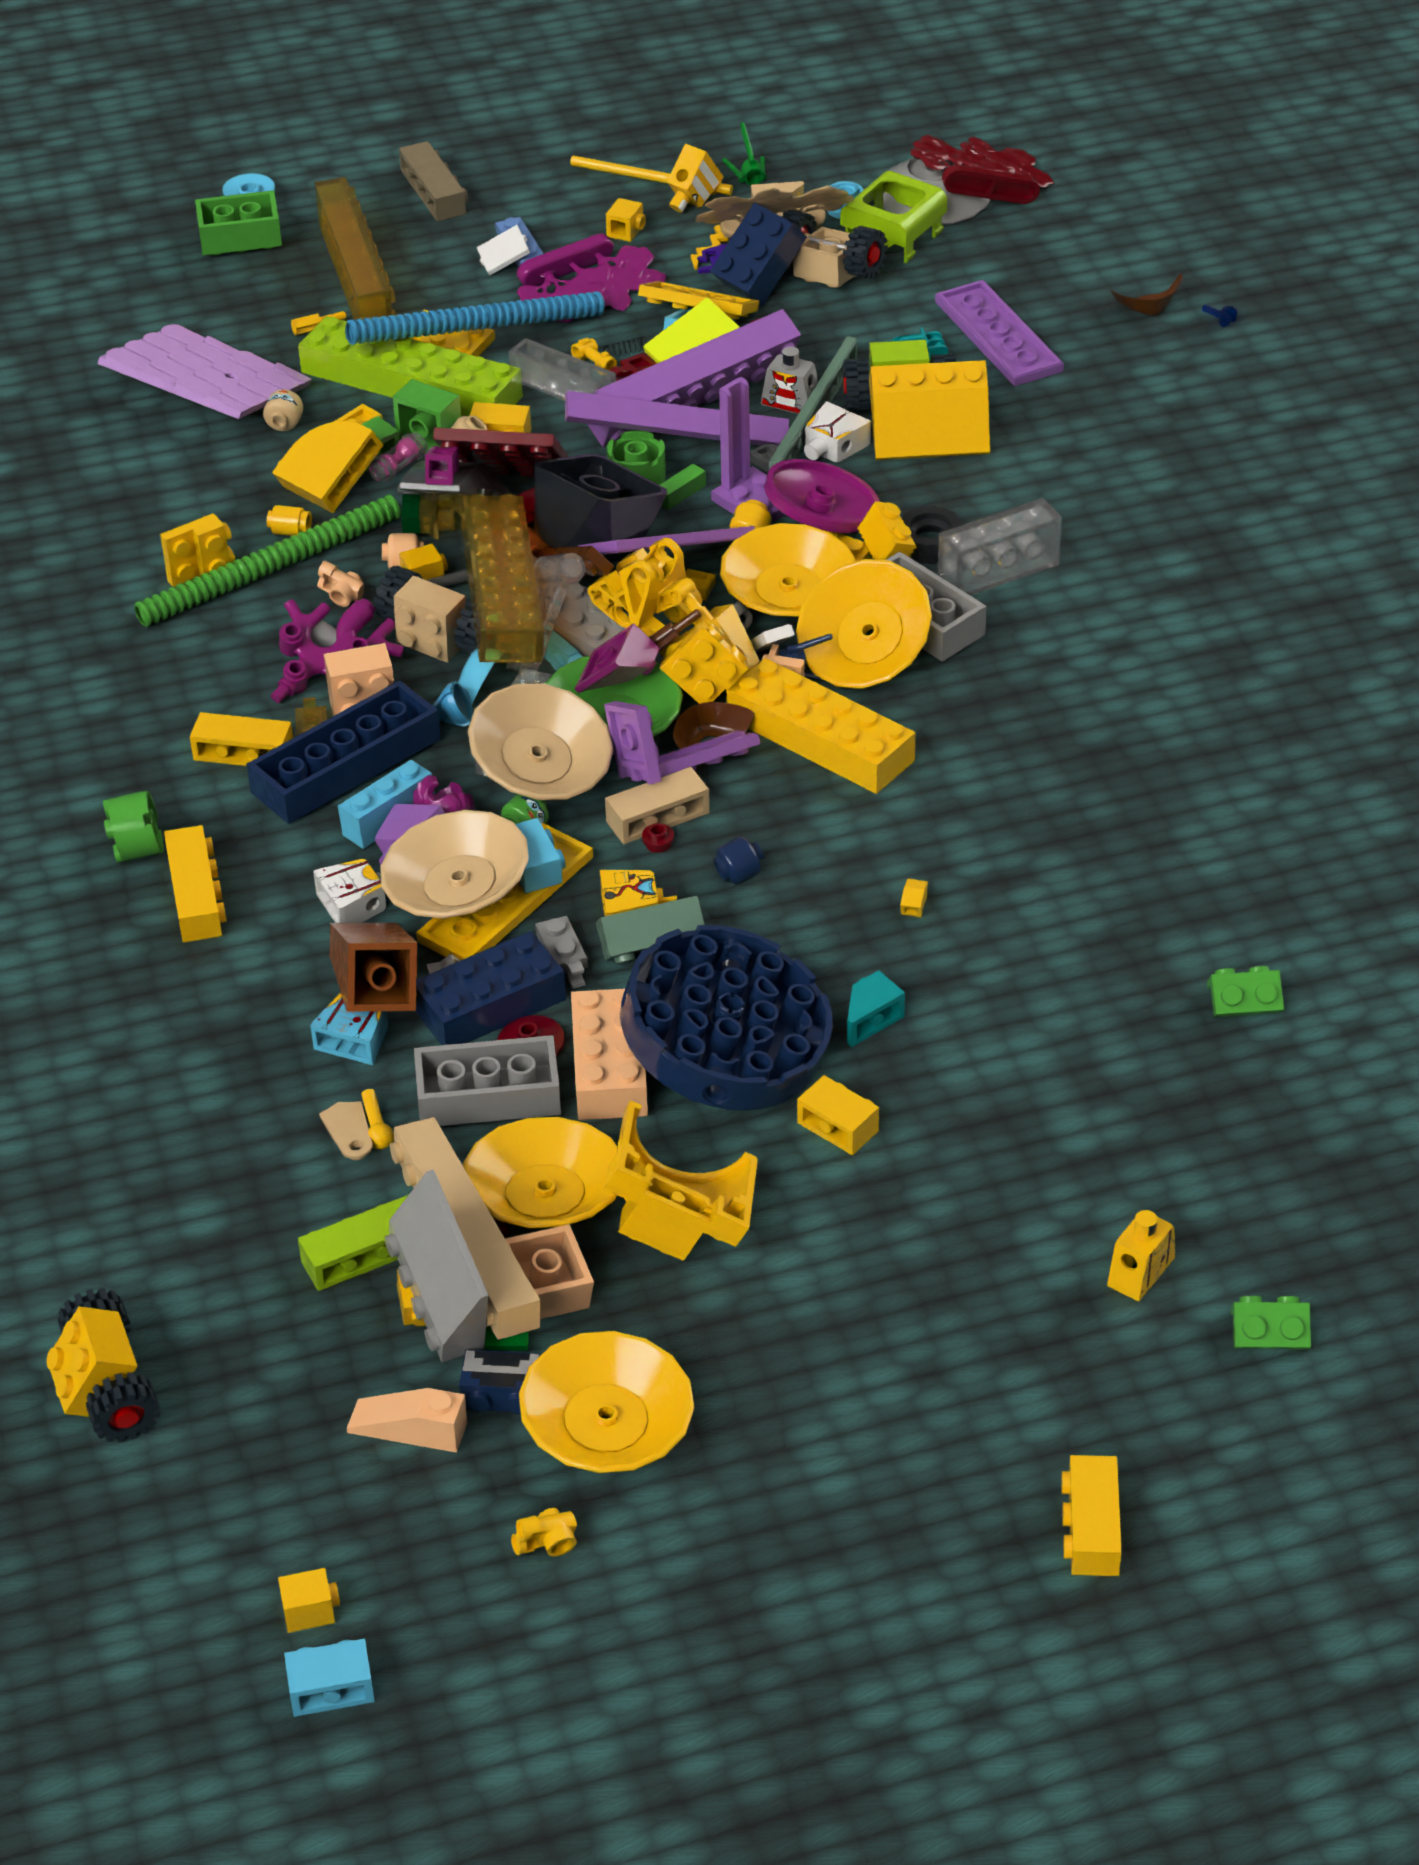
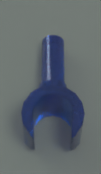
[1202,305,1238,327]

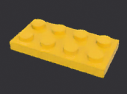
[638,281,759,319]

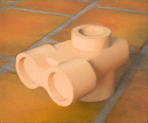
[317,561,364,607]

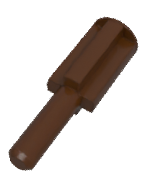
[649,609,702,653]

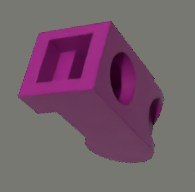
[425,446,459,485]

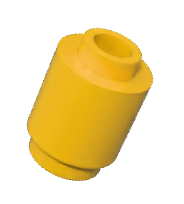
[267,505,312,536]

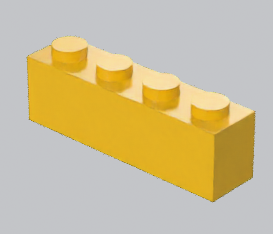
[164,825,227,943]

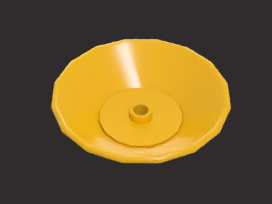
[720,523,856,617]
[796,559,932,689]
[462,1117,618,1228]
[519,1331,695,1473]

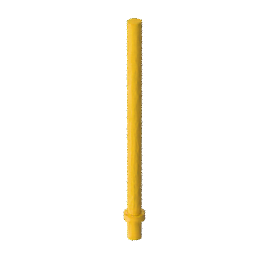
[570,156,733,196]

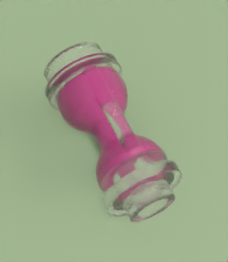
[369,432,427,483]

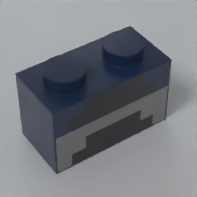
[459,1350,540,1413]

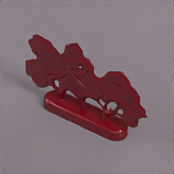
[910,134,1055,204]

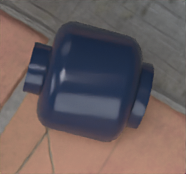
[713,836,764,885]

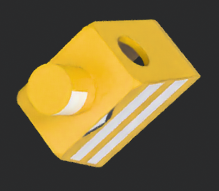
[668,144,724,213]

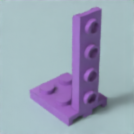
[711,377,786,523]
[604,701,760,785]

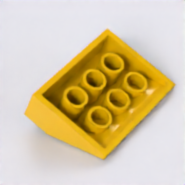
[869,360,990,460]

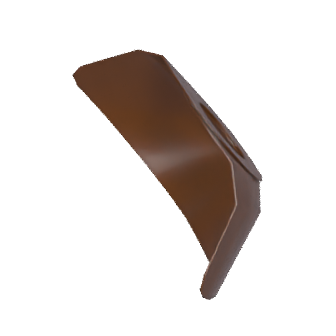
[1110,273,1183,315]
[673,702,754,749]

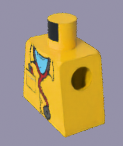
[600,870,677,917]

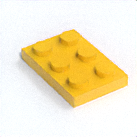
[410,309,495,356]

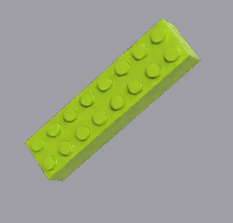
[298,316,523,417]

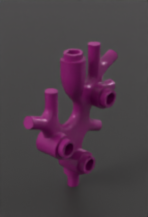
[271,599,404,703]

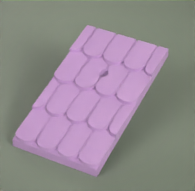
[97,324,312,419]

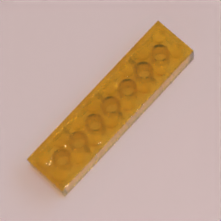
[314,177,396,321]
[461,494,544,662]

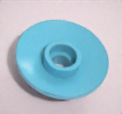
[222,173,275,196]

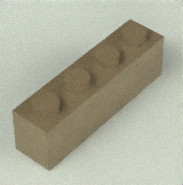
[399,141,468,222]

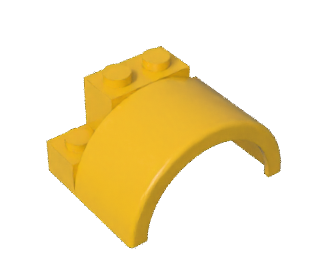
[604,1100,758,1261]

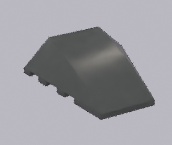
[397,460,512,500]

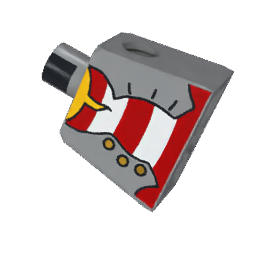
[761,346,818,414]

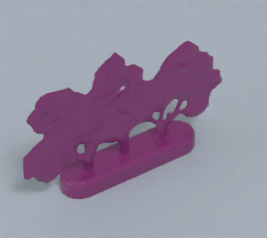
[516,233,666,323]

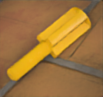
[291,311,346,336]

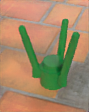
[722,122,767,186]

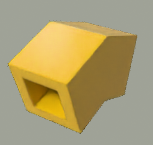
[900,878,928,917]

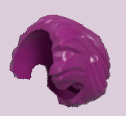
[413,775,476,813]

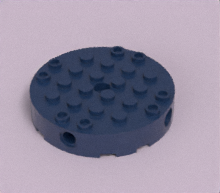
[620,925,832,1110]

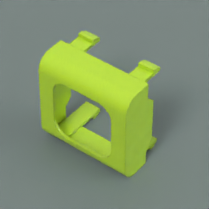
[840,171,947,263]

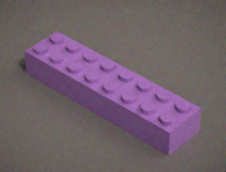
[587,309,801,447]

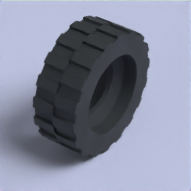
[902,506,963,564]

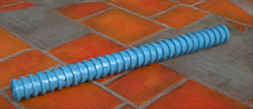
[345,291,605,345]

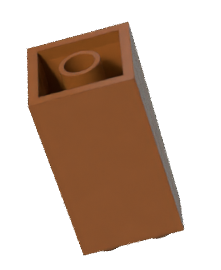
[329,922,417,1012]

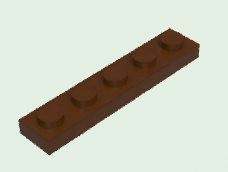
[537,546,614,577]

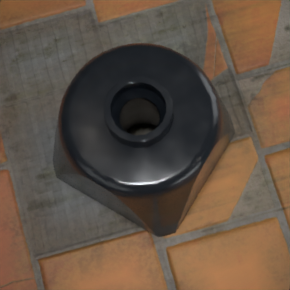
[534,454,667,563]

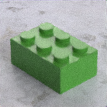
[195,190,282,256]

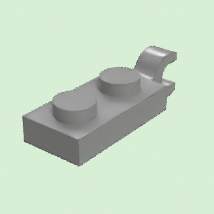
[535,916,588,989]

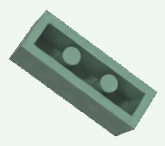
[596,896,705,964]

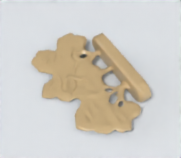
[695,185,855,239]

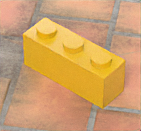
[190,712,293,766]
[1061,1455,1121,1576]

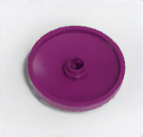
[764,459,880,533]

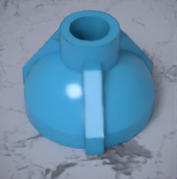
[432,681,474,727]

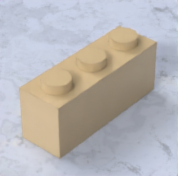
[605,767,710,845]

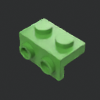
[1207,966,1284,1018]
[1230,1296,1311,1350]

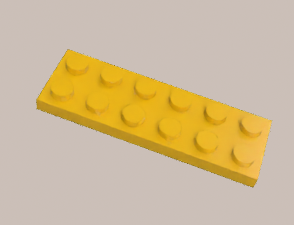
[416,823,593,960]

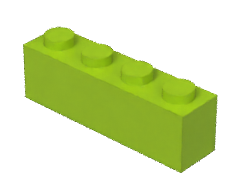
[298,1194,409,1291]

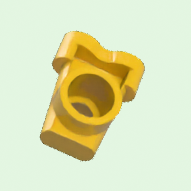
[511,1508,577,1557]

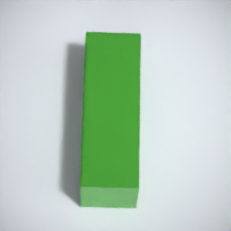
[660,464,706,510]

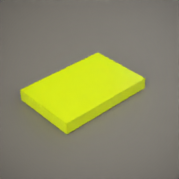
[643,297,740,363]

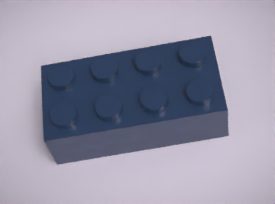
[415,931,566,1045]

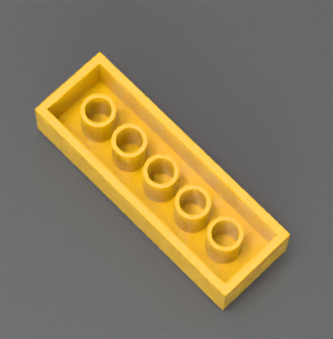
[726,658,916,794]

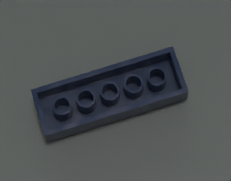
[247,680,441,824]

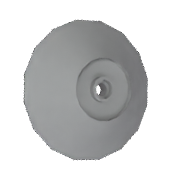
[880,157,991,225]

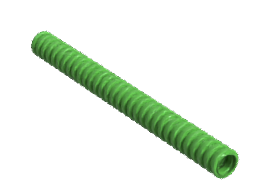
[134,494,401,627]

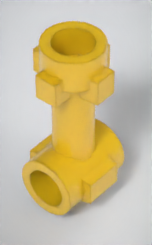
[571,338,617,374]

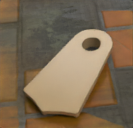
[319,1101,373,1160]

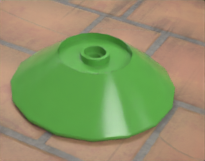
[545,656,683,737]

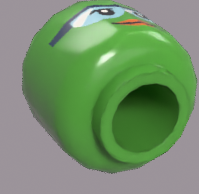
[501,794,549,824]

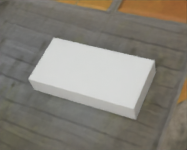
[750,624,795,652]

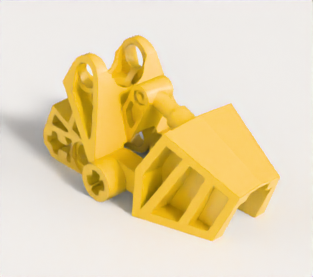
[588,538,760,680]

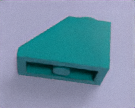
[847,970,905,1047]

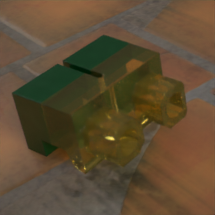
[401,493,456,539]

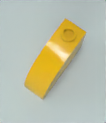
[272,421,384,513]

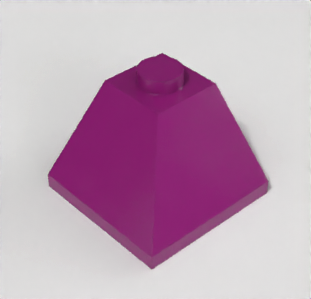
[574,623,660,693]

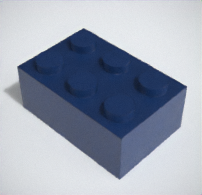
[710,202,807,306]

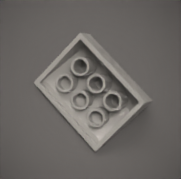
[385,1169,489,1362]

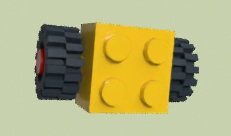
[47,1288,161,1442]

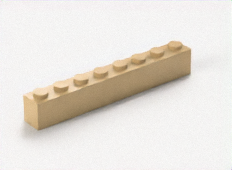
[390,1117,540,1340]

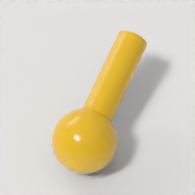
[361,1089,394,1149]

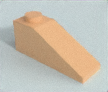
[347,1388,468,1453]

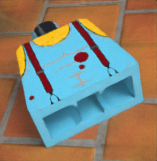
[310,993,388,1065]

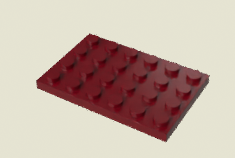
[433,427,569,478]

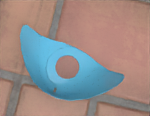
[458,646,511,705]

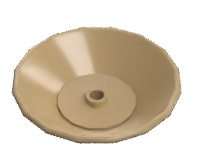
[468,683,614,800]
[380,810,529,919]

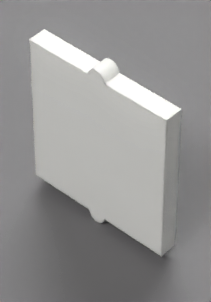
[477,225,530,276]

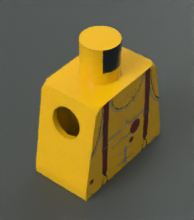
[1107,1210,1175,1302]

